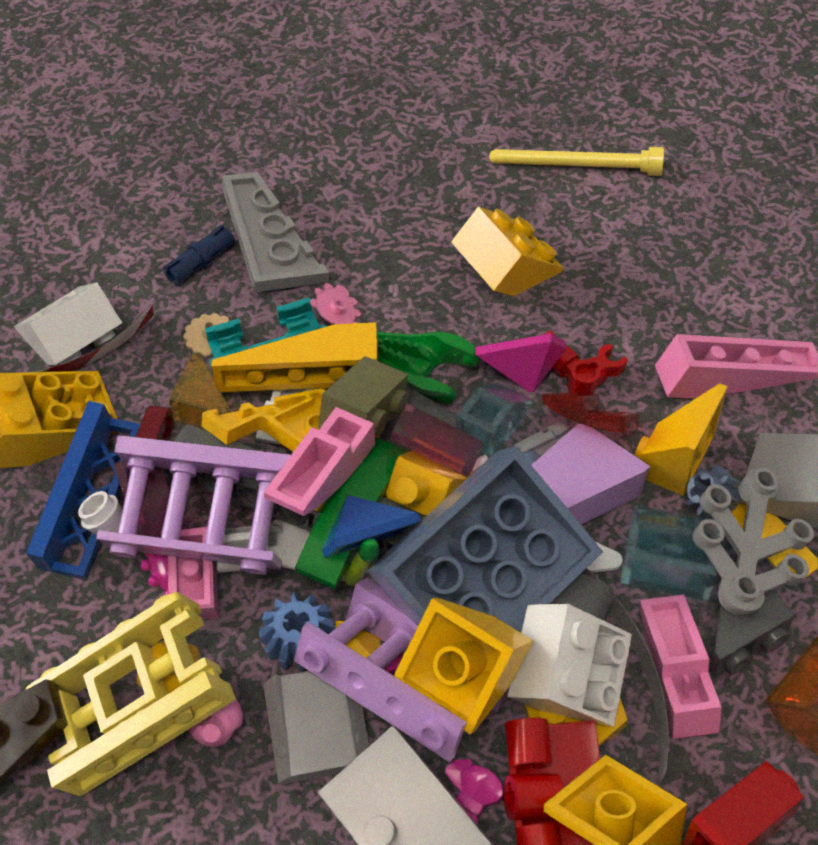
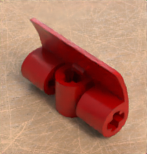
[503,718,600,845]

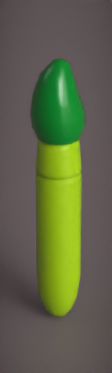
[345,538,380,586]

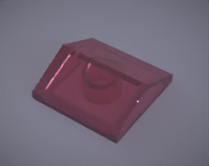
[389,403,484,477]

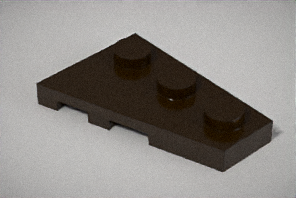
[0,679,68,792]

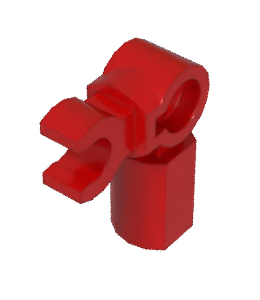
[543,330,628,398]

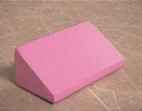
[168,527,219,619]

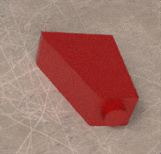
[682,761,805,845]

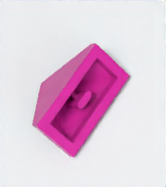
[475,333,566,393]

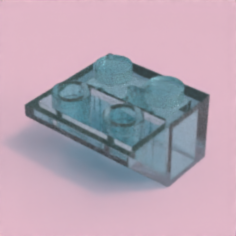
[620,505,721,601]

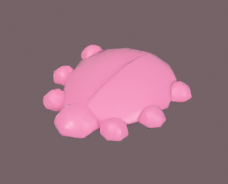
[310,283,361,325]

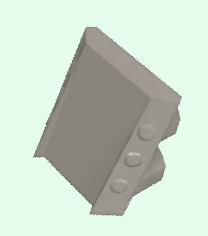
[263,671,369,784]

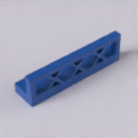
[26,401,140,580]

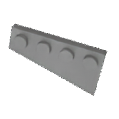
[222,172,329,292]

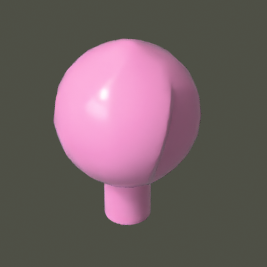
[188,699,243,747]

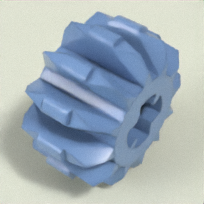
[259,592,335,672]

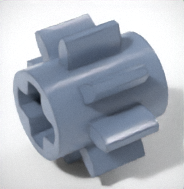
[686,465,741,520]

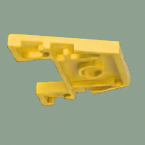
[201,388,380,511]

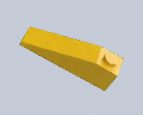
[211,322,378,392]

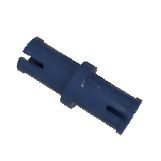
[163,225,235,287]

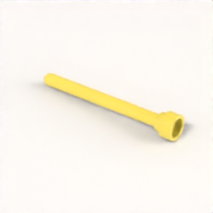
[489,147,664,176]

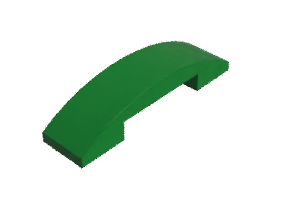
[295,437,410,590]

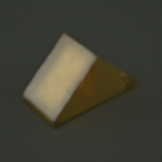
[169,352,231,430]

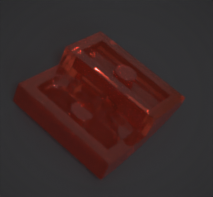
[542,392,639,433]

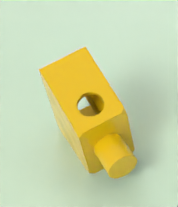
[386,448,474,516]

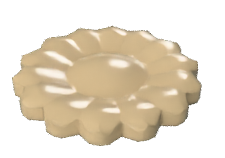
[183,313,229,358]

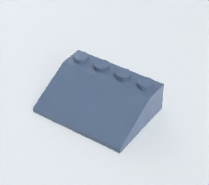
[367,447,603,632]

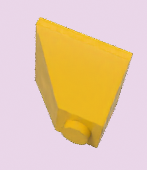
[634,383,728,496]
[394,597,534,735]
[543,755,687,845]

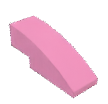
[264,407,375,516]
[639,594,722,739]

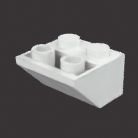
[507,604,632,726]

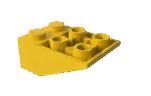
[0,371,120,468]

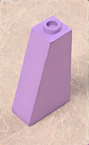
[532,420,650,525]

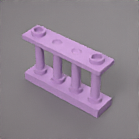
[96,435,291,575]
[294,576,510,762]

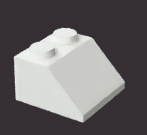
[14,282,122,365]

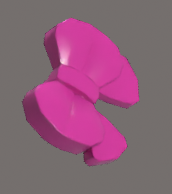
[445,759,504,825]

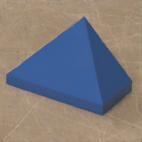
[322,495,421,558]

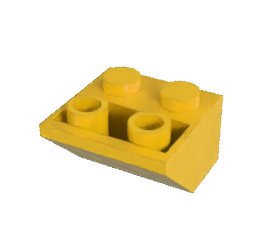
[451,206,564,296]

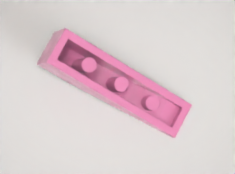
[655,334,818,398]

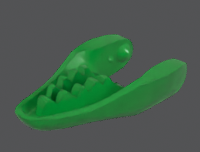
[377,331,481,405]

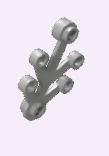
[692,468,814,615]

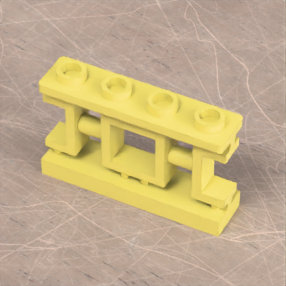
[26,592,236,796]

